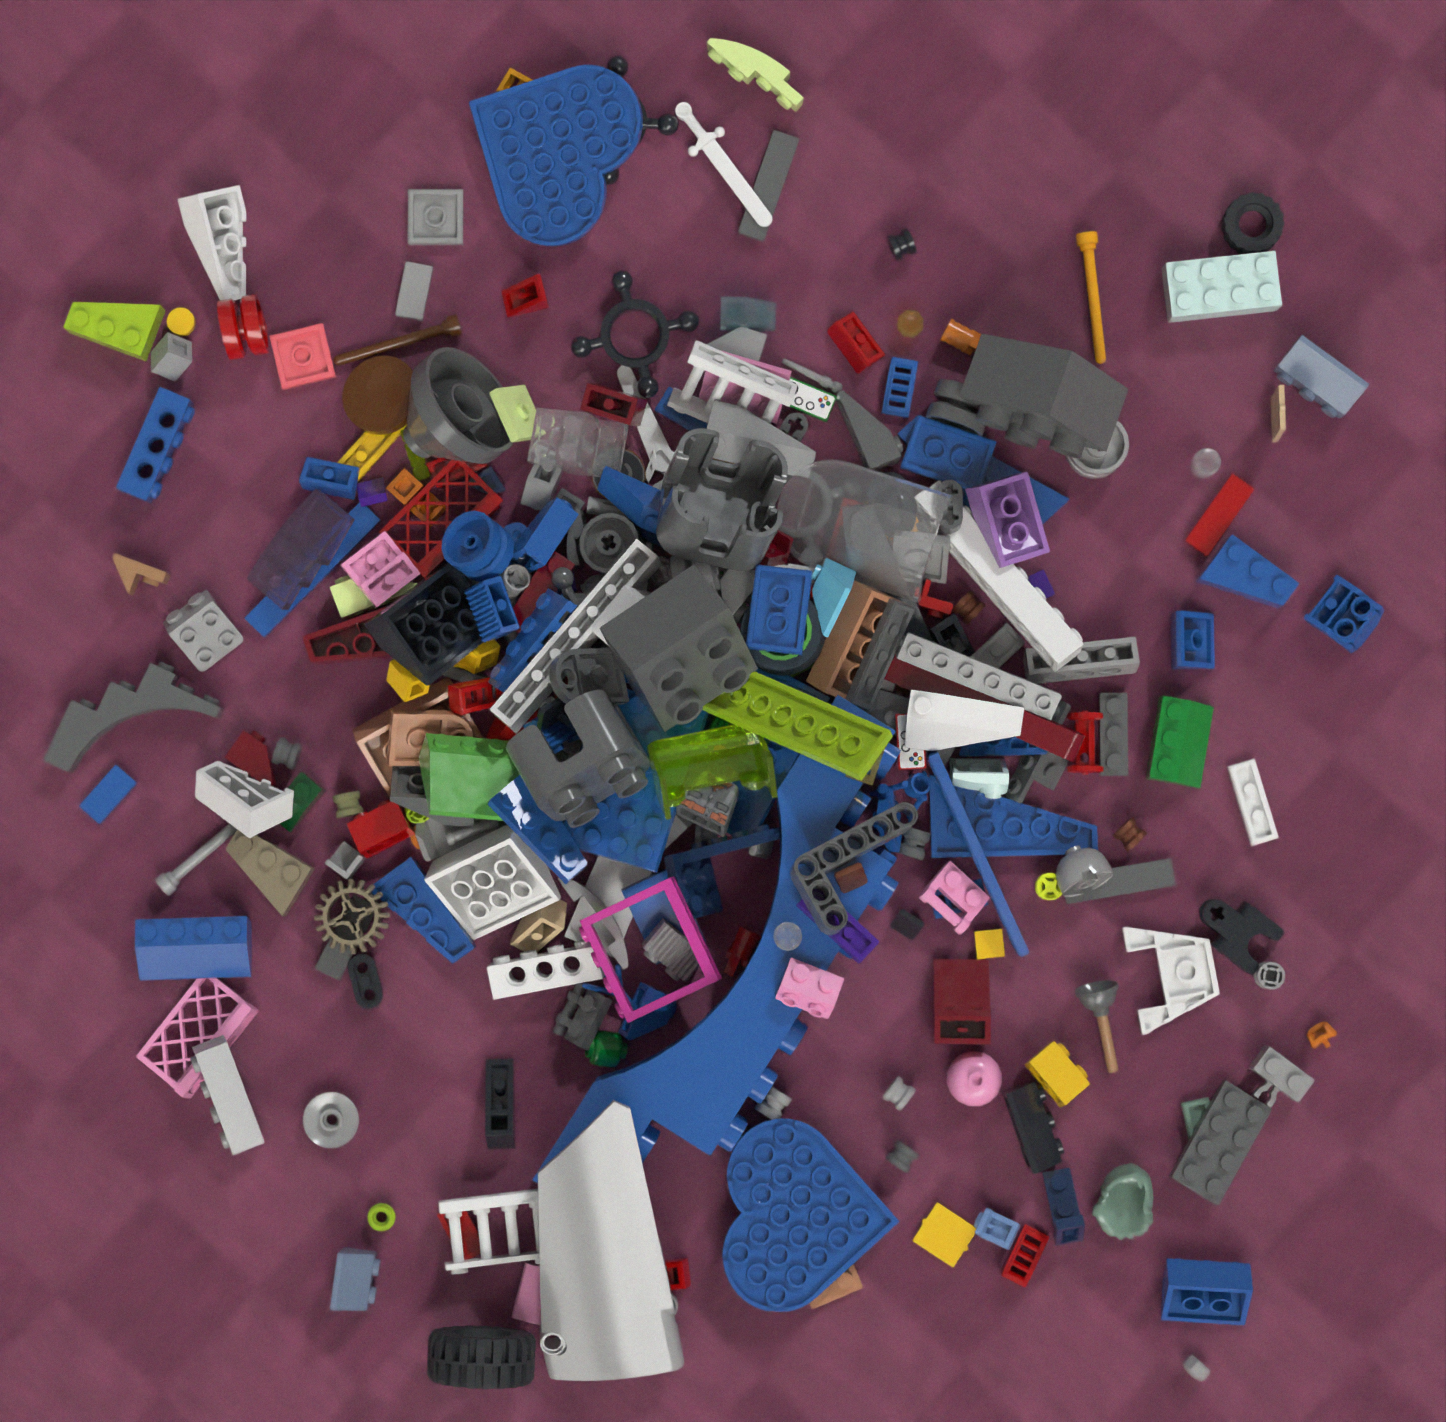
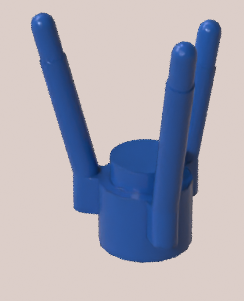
[870,771,931,819]

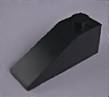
[485,1058,516,1150]

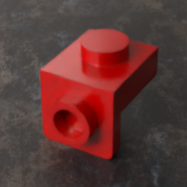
[914,579,953,620]

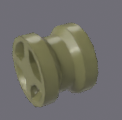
[332,791,364,818]

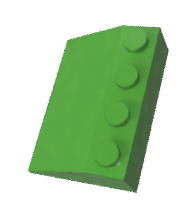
[418,733,520,821]

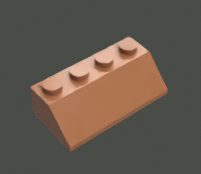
[806,580,906,699]

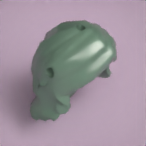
[1092,1163,1154,1240]

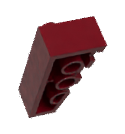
[302,607,392,665]

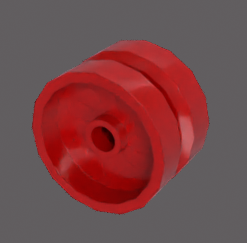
[217,293,269,361]

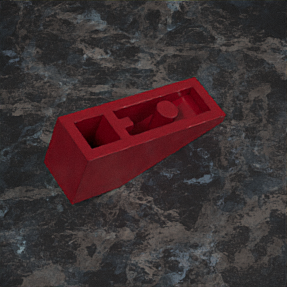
[513,551,575,634]

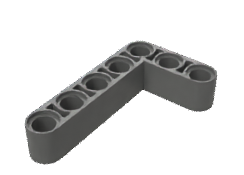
[789,802,918,936]

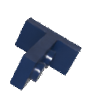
[1042,1168,1085,1246]

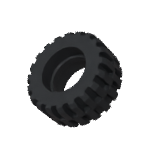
[427,1325,536,1389]

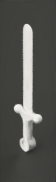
[675,102,772,227]

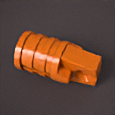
[940,318,981,356]

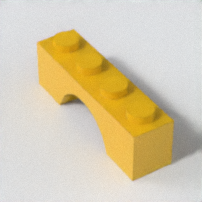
[386,639,501,702]

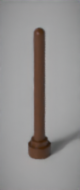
[333,314,463,366]

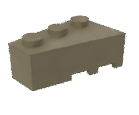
[225,829,315,916]

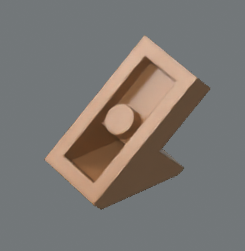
[113,553,171,596]

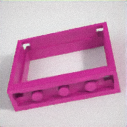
[579,876,722,1023]

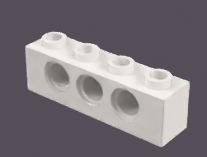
[487,940,605,1000]

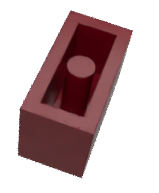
[580,383,648,426]

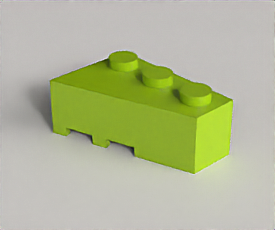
[63,302,166,361]

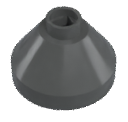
[403,347,513,464]

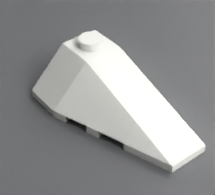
[177,185,246,300]
[905,690,1024,751]

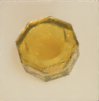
[897,310,924,338]

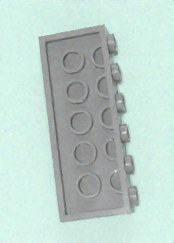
[895,633,1061,720]

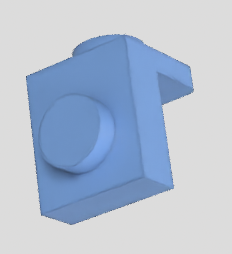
[974,1208,1021,1251]

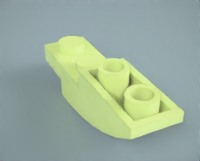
[707,38,804,112]

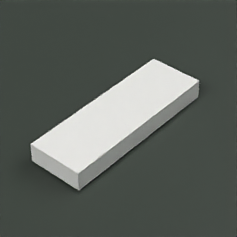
[1227,758,1279,846]

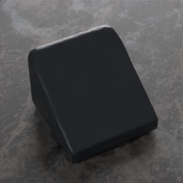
[890,909,925,940]

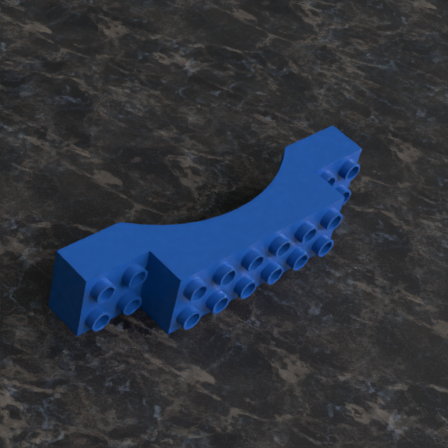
[533,695,901,1183]

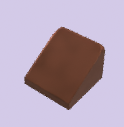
[834,862,868,893]

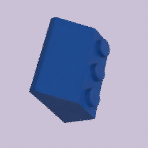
[1161,1258,1253,1325]

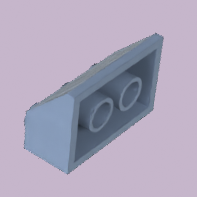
[1273,335,1369,419]

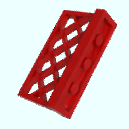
[379,460,504,578]

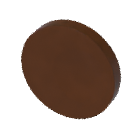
[342,356,413,435]

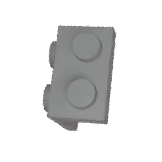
[163,589,243,671]

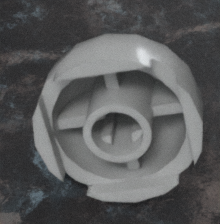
[1056,846,1113,897]

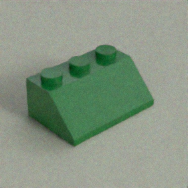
[1145,696,1214,789]

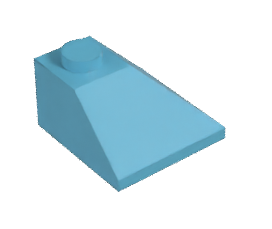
[812,558,856,638]

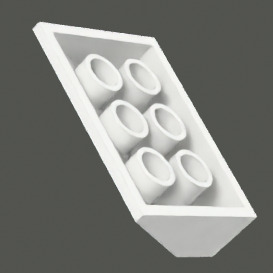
[424,825,561,940]

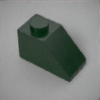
[279,772,326,833]

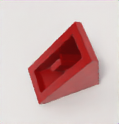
[501,274,549,317]

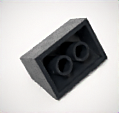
[1001,1080,1064,1175]

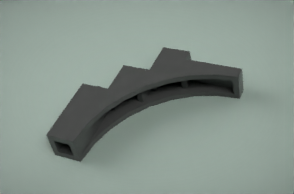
[43,661,225,773]

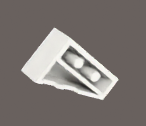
[195,761,294,838]

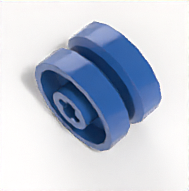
[441,510,514,582]

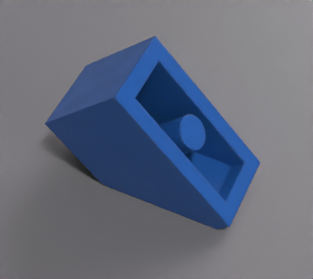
[618,982,677,1040]

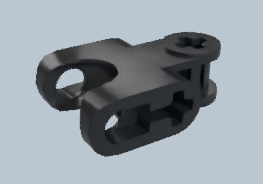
[1199,899,1285,975]

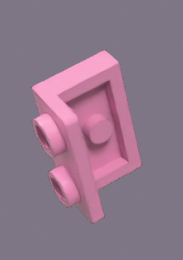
[775,957,844,1019]

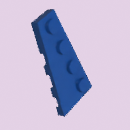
[488,588,577,693]
[487,775,588,884]
[372,856,477,964]

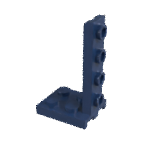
[663,824,782,918]

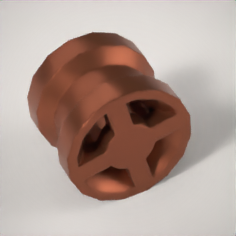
[952,590,986,625]
[1112,817,1147,852]

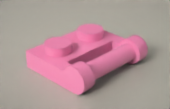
[918,861,991,935]

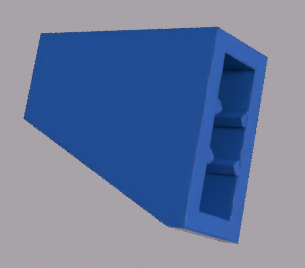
[509,497,579,573]

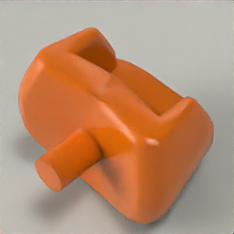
[1306,1022,1337,1049]

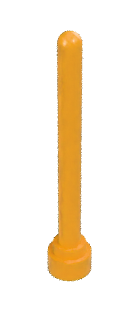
[1076,231,1106,364]

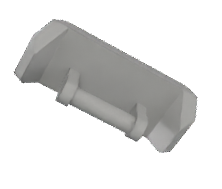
[415,818,507,861]

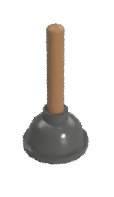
[1074,980,1119,1073]

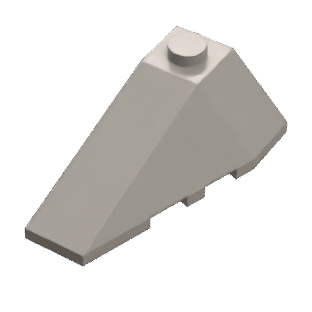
[707,400,816,479]

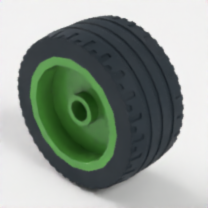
[740,599,825,676]

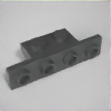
[1003,701,1071,804]

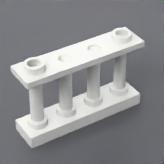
[667,340,797,424]
[438,1189,540,1274]

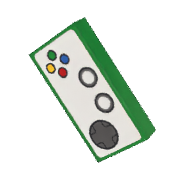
[787,377,837,423]

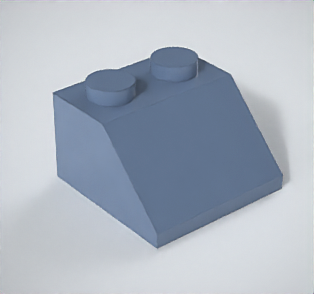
[330,1247,381,1311]

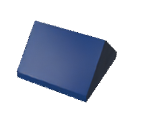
[1171,611,1215,669]

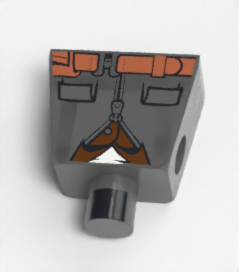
[676,765,739,837]

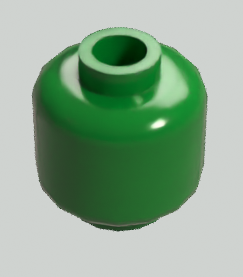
[585,1029,627,1068]

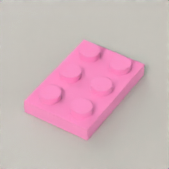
[699,350,792,424]

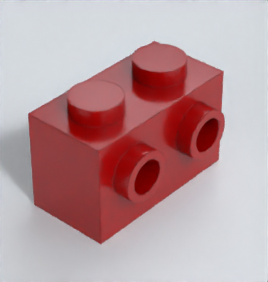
[347,799,415,859]

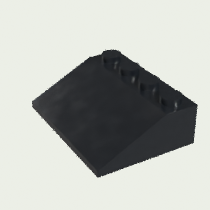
[364,563,483,686]

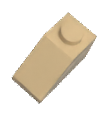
[510,900,567,952]

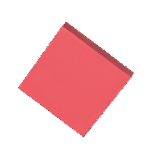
[269,323,336,390]

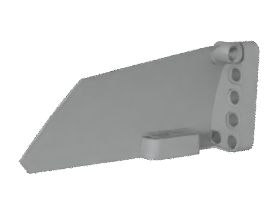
[538,1100,684,1381]

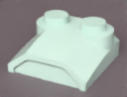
[949,758,1009,799]

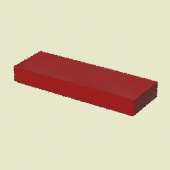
[1184,473,1255,557]

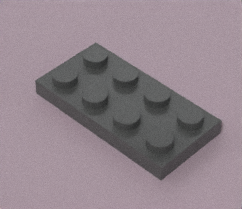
[1169,1080,1272,1206]

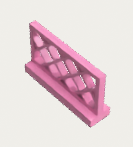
[136,978,259,1099]

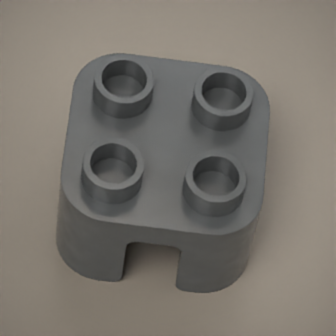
[656,428,788,571]
[506,690,651,828]

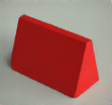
[827,311,885,374]

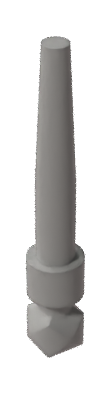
[782,358,842,393]

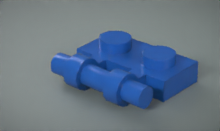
[873,784,902,853]

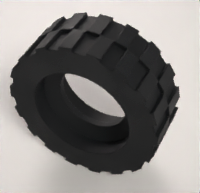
[1221,192,1285,254]

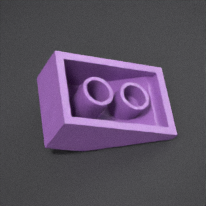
[965,472,1050,568]

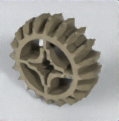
[314,879,390,954]

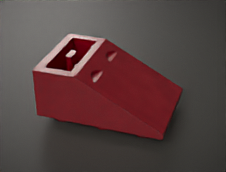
[932,959,991,1045]

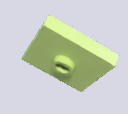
[489,385,547,443]

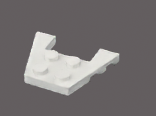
[1122,927,1220,1035]

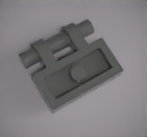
[552,983,613,1051]

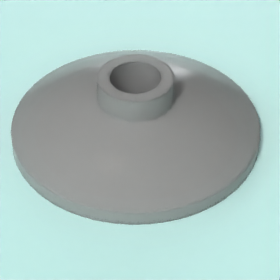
[303,1092,359,1148]

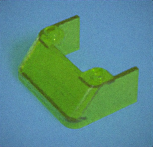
[647,724,778,820]

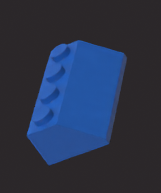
[135,916,252,981]

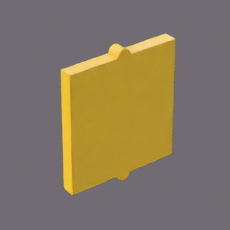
[912,1202,977,1267]

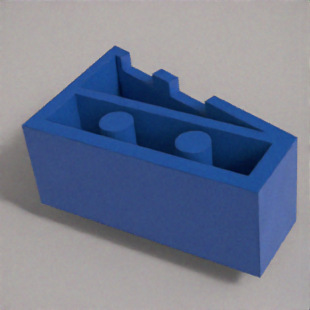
[1195,534,1300,609]

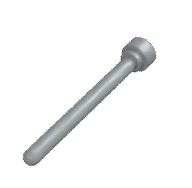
[154,823,237,896]

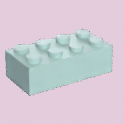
[1161,251,1282,323]

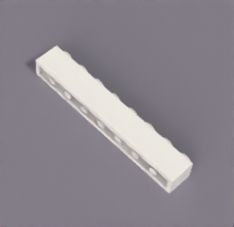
[914,480,1084,672]
[490,539,662,733]

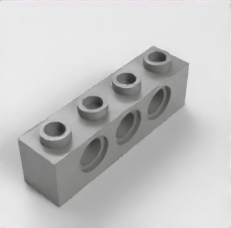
[1023,637,1140,684]

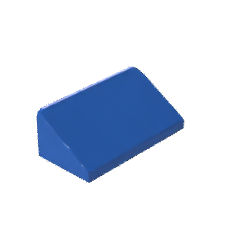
[299,457,359,500]

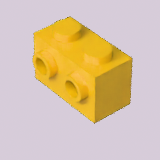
[1024,1041,1090,1107]

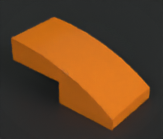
[386,468,446,527]

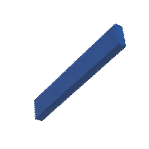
[245,502,381,638]

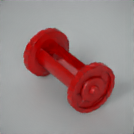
[1066,710,1104,775]

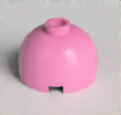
[946,1051,1002,1106]

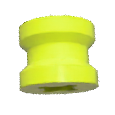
[1034,873,1062,901]

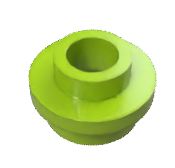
[367,1203,396,1231]

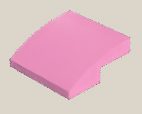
[341,531,421,608]
[512,1262,541,1325]

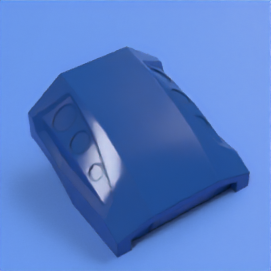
[1303,575,1384,654]

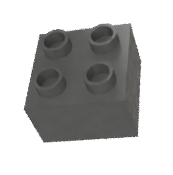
[959,334,1128,458]
[599,565,758,732]

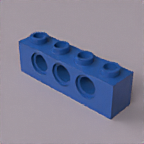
[116,387,195,504]

